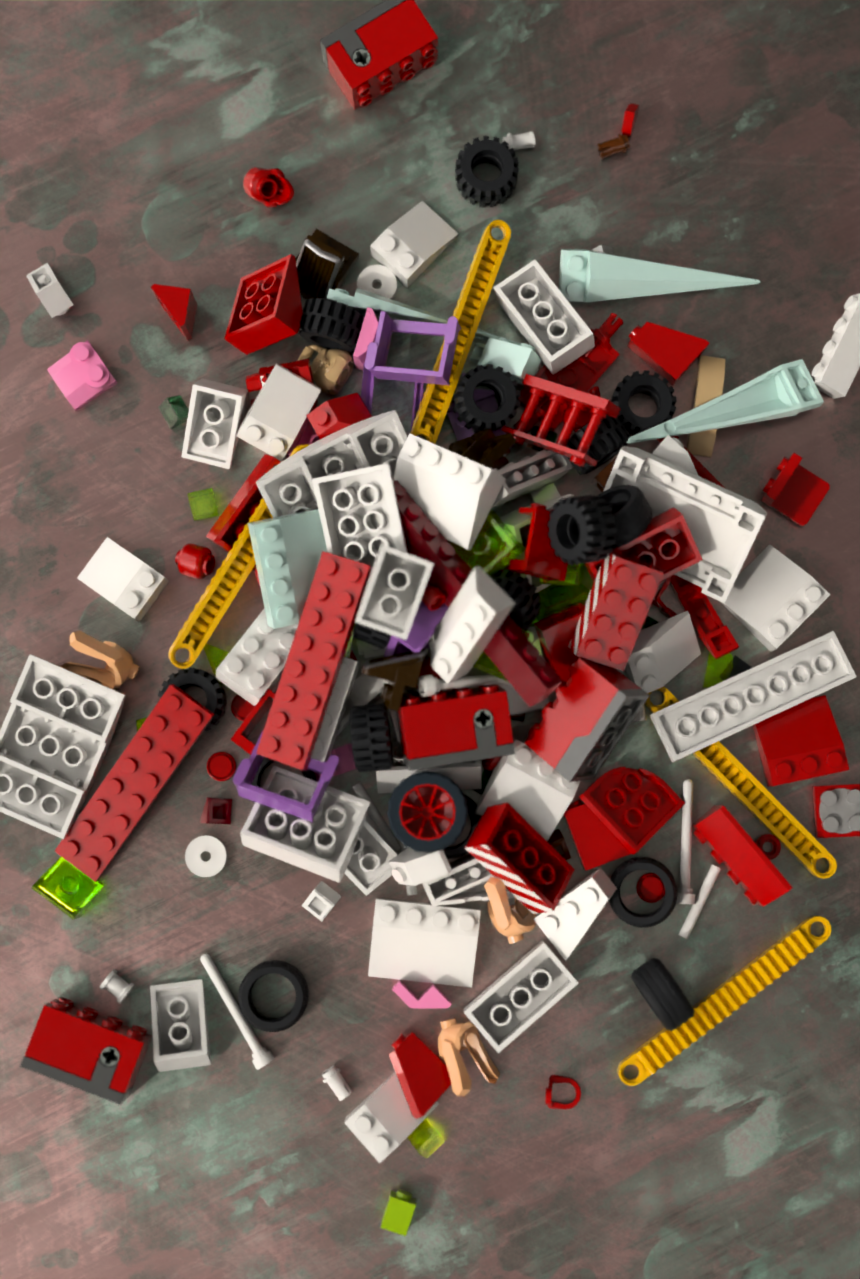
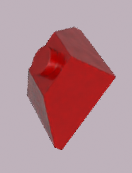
[306,392,373,439]

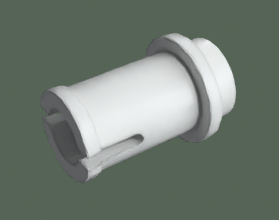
[502,131,535,150]
[322,1065,353,1101]

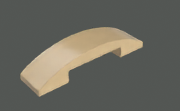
[687,355,725,458]

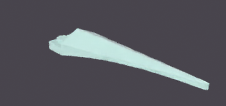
[558,249,760,303]
[326,288,521,345]
[626,359,824,444]

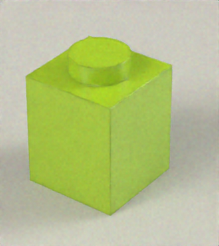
[381,1189,416,1236]

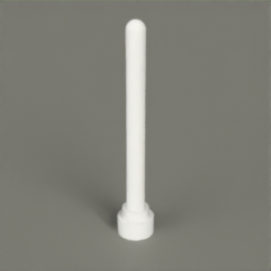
[418,674,510,697]
[676,779,695,905]
[201,954,275,1070]

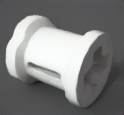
[99,969,135,1004]

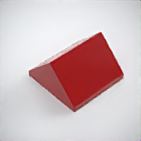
[151,284,197,341]

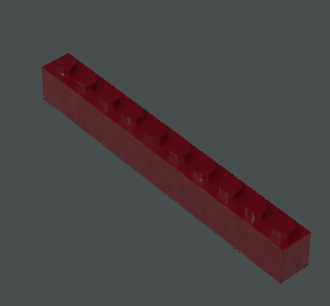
[393,480,563,708]

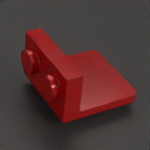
[761,453,830,526]

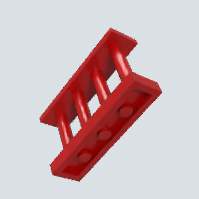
[502,374,620,467]

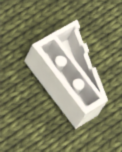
[422,854,515,906]
[534,868,617,961]

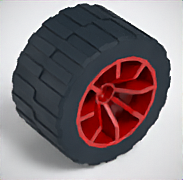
[387,772,468,853]

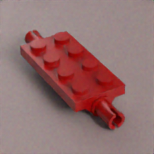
[513,313,624,433]

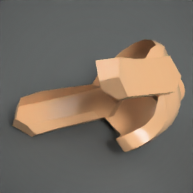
[61,631,140,690]
[484,877,536,944]
[438,1018,500,1096]

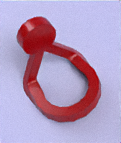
[652,576,677,618]
[545,1075,581,1110]

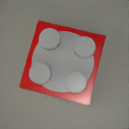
[812,784,860,838]

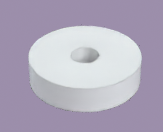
[357,265,397,300]
[185,835,228,877]

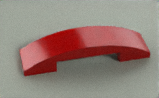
[670,575,739,659]

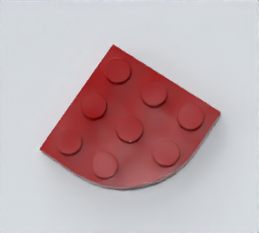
[579,766,685,855]

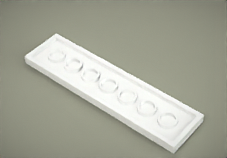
[650,631,857,763]

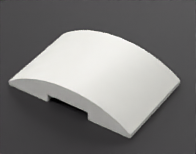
[256,410,407,518]
[0,654,126,839]

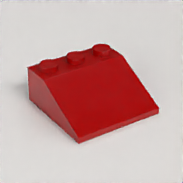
[224,254,303,355]
[753,695,850,787]

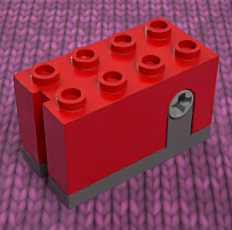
[320,0,438,110]
[396,685,515,771]
[20,997,152,1105]

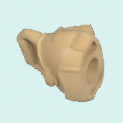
[297,344,354,395]

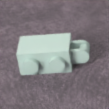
[469,337,541,385]

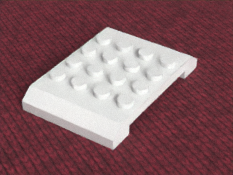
[603,446,767,603]

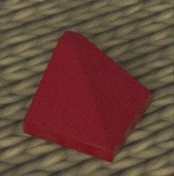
[200,797,232,825]

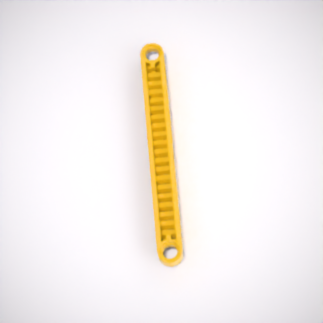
[410,220,511,444]
[168,444,309,669]
[645,687,837,879]
[617,915,832,1086]

